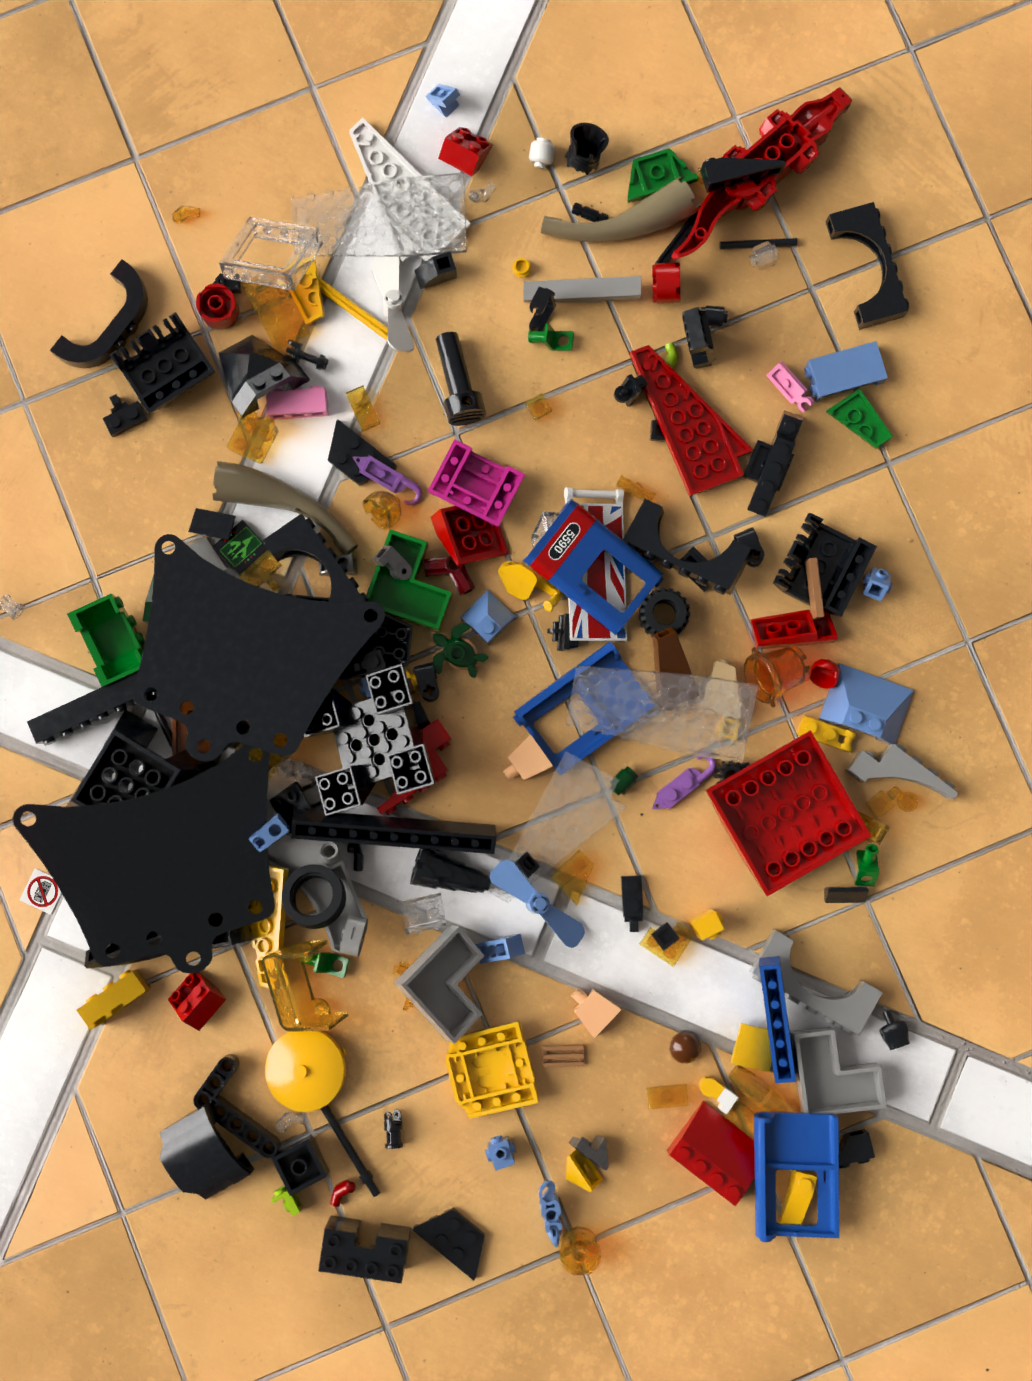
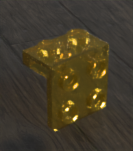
[227,412,279,464]

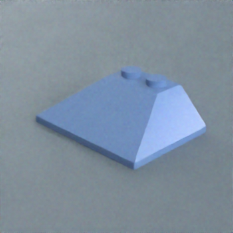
[819,663,914,745]

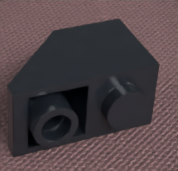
[414,251,457,289]
[839,1129,875,1168]

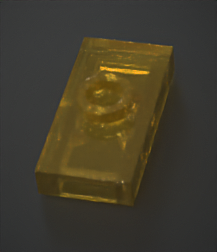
[646,1084,689,1110]

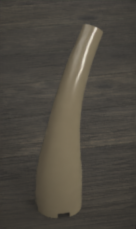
[541,177,699,242]
[213,461,358,555]

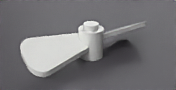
[372,253,414,353]

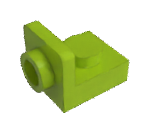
[271,1186,303,1217]

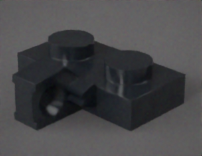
[103,394,148,437]

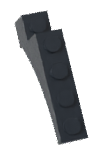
[747,410,803,517]

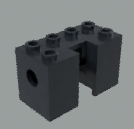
[318,1216,411,1284]

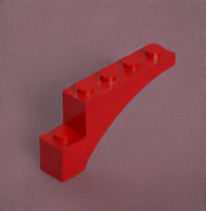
[377,719,452,816]

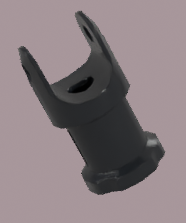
[384,1109,403,1149]

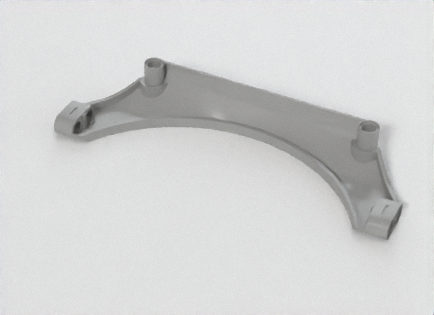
[268,833,368,957]

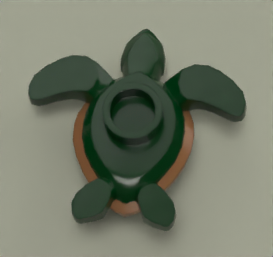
[433,623,488,678]

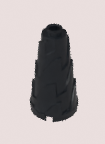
[410,848,491,893]

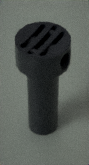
[436,332,486,426]

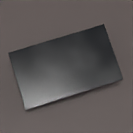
[188,508,236,540]

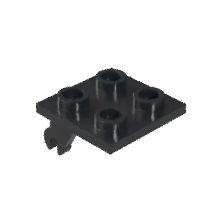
[269,781,322,833]

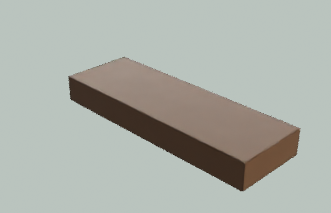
[805,558,825,620]

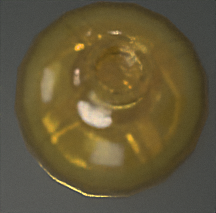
[363,490,401,530]

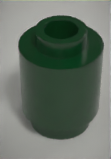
[609,766,639,796]

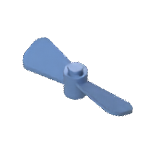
[490,860,585,948]

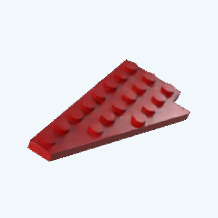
[630,345,753,497]

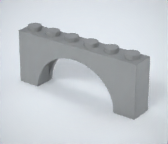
[750,929,883,1036]

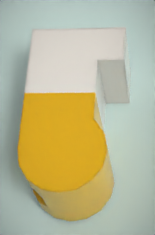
[699,1076,738,1114]

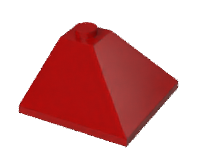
[431,506,509,566]

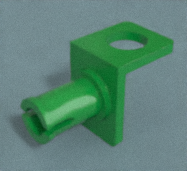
[528,323,574,351]
[855,844,879,887]
[301,951,350,978]

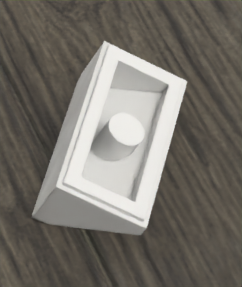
[188,537,227,571]

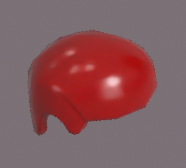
[809,659,840,689]

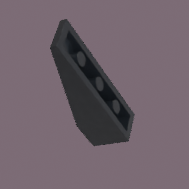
[700,157,786,193]

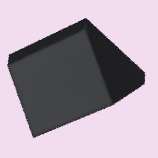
[514,851,540,878]

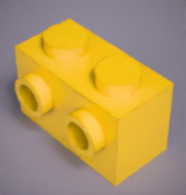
[688,909,725,940]

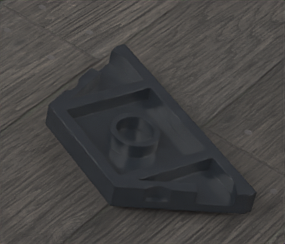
[328,419,397,486]
[412,1208,485,1281]

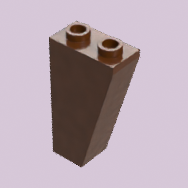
[653,627,700,711]

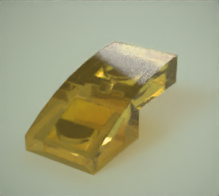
[345,386,380,432]

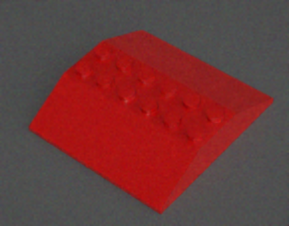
[706,730,872,896]

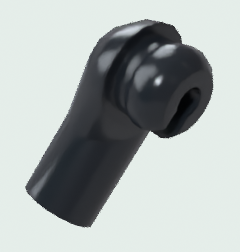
[347,843,364,872]

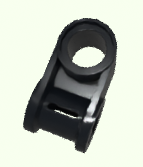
[734,527,765,567]
[413,662,439,702]

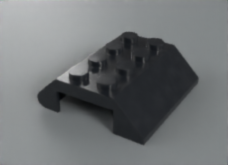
[110,312,215,415]
[773,513,877,617]

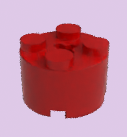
[652,262,681,304]
[196,283,239,329]

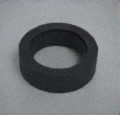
[282,864,346,929]

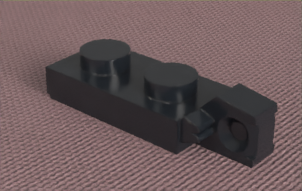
[621,875,643,932]

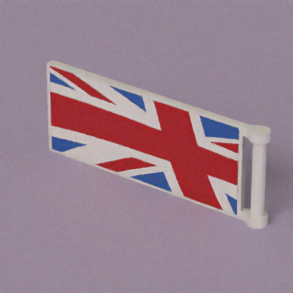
[564,487,627,641]

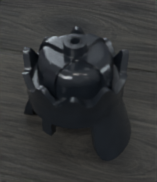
[565,123,609,175]

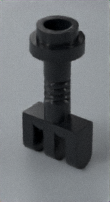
[285,340,329,370]

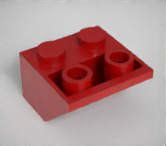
[438,127,493,176]
[168,972,226,1031]

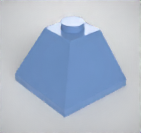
[460,590,516,645]

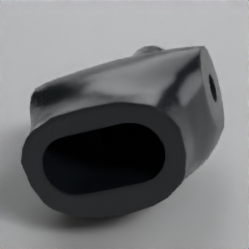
[879,1010,910,1050]

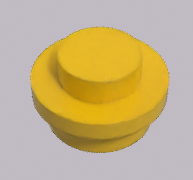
[512,258,531,278]

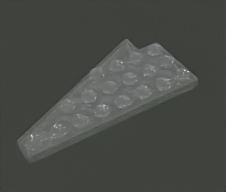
[490,751,627,903]

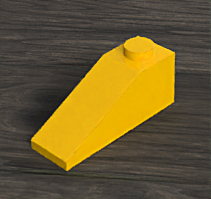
[778,1170,817,1224]

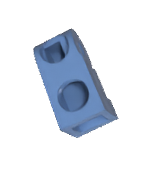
[249,813,290,852]

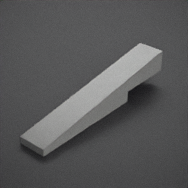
[524,276,641,303]

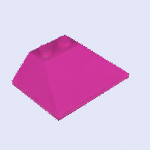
[427,439,525,527]

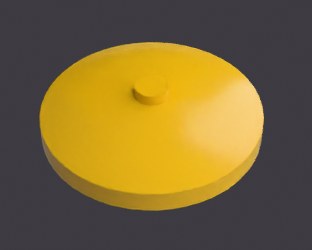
[265,1028,346,1112]

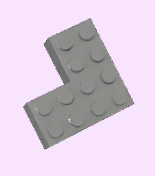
[394,925,485,1044]
[790,1027,887,1114]

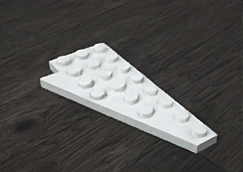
[349,118,471,264]

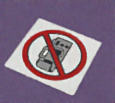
[20,869,61,915]

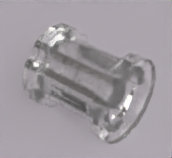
[0,594,25,620]

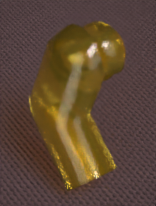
[172,206,200,223]

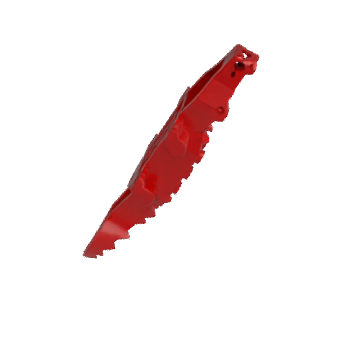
[671,87,852,260]

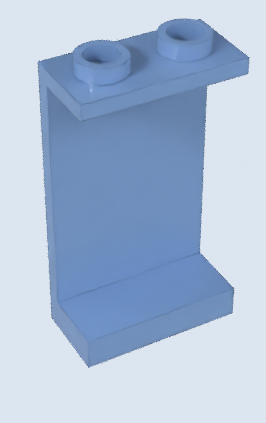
[804,341,888,402]

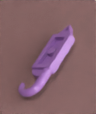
[353,455,422,505]
[652,753,716,809]

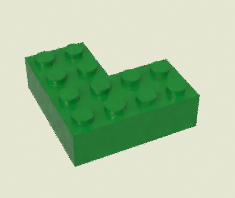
[366,529,453,633]

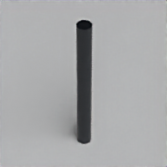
[719,238,797,250]

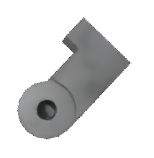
[372,545,412,580]
[319,554,357,576]

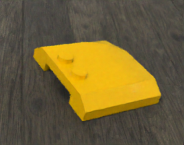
[445,1021,539,1119]

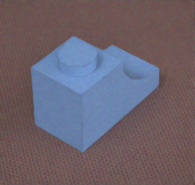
[476,934,525,964]

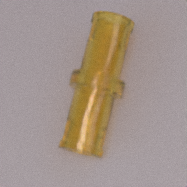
[615,475,656,502]

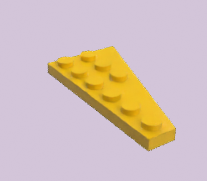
[248,865,289,990]

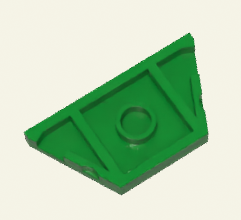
[627,148,699,203]

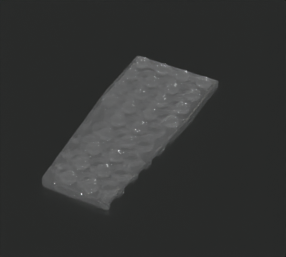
[292,173,467,257]
[566,666,758,763]

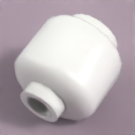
[529,138,555,169]

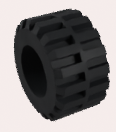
[639,588,690,638]

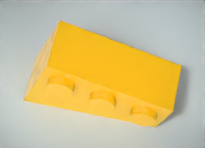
[76,969,151,1030]

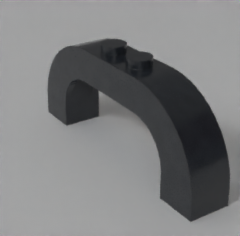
[50,259,148,368]

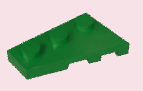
[826,389,893,449]

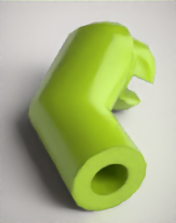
[665,342,679,369]

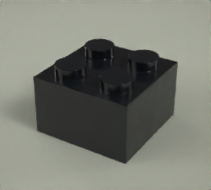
[271,1134,330,1196]

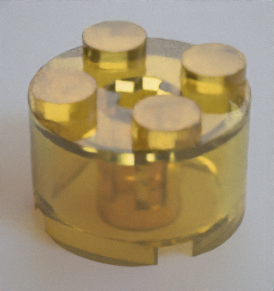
[559,1226,601,1276]

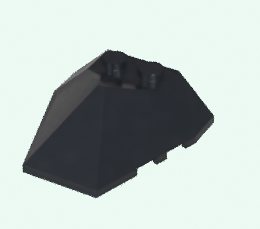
[219,335,310,418]

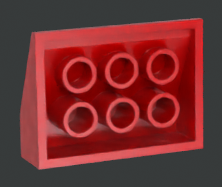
[667,1101,755,1206]

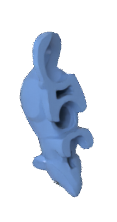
[538,1180,562,1248]

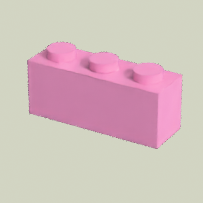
[266,386,329,420]

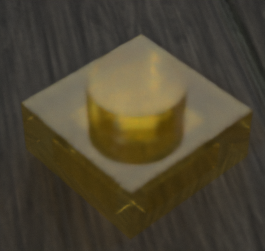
[525,393,552,421]

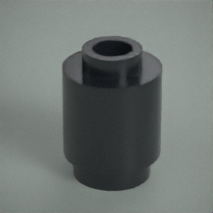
[701,305,728,327]

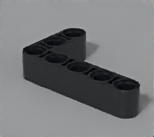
[193,1054,281,1158]

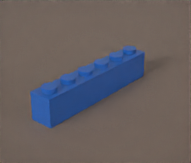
[759,956,796,1083]

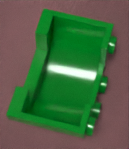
[67,593,145,687]

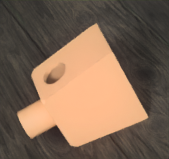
[503,735,553,781]
[571,987,621,1038]

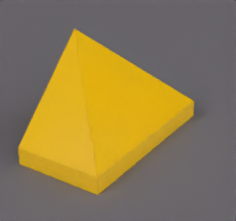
[566,1149,603,1192]

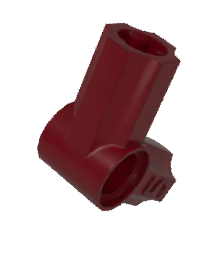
[424,556,476,596]

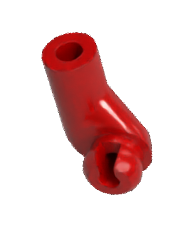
[330,1180,356,1207]

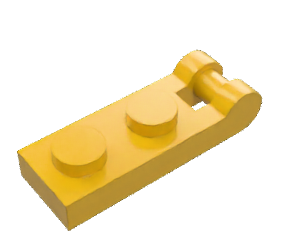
[797,716,856,753]

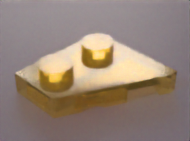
[550,849,594,905]

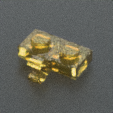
[239,550,282,592]

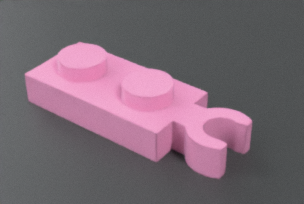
[766,361,815,412]

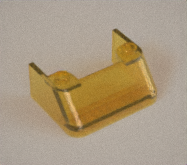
[262,940,348,1032]

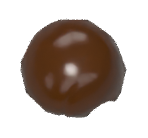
[669,1030,701,1064]

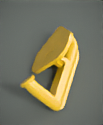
[498,561,563,612]

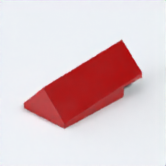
[750,610,838,650]

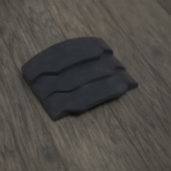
[160,1102,254,1200]

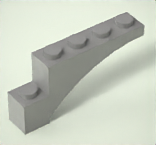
[845,744,958,800]

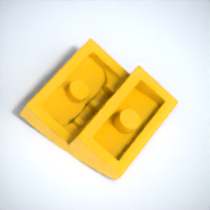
[731,1022,772,1072]

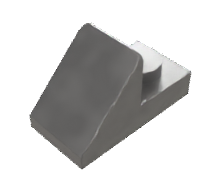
[569,1135,609,1170]

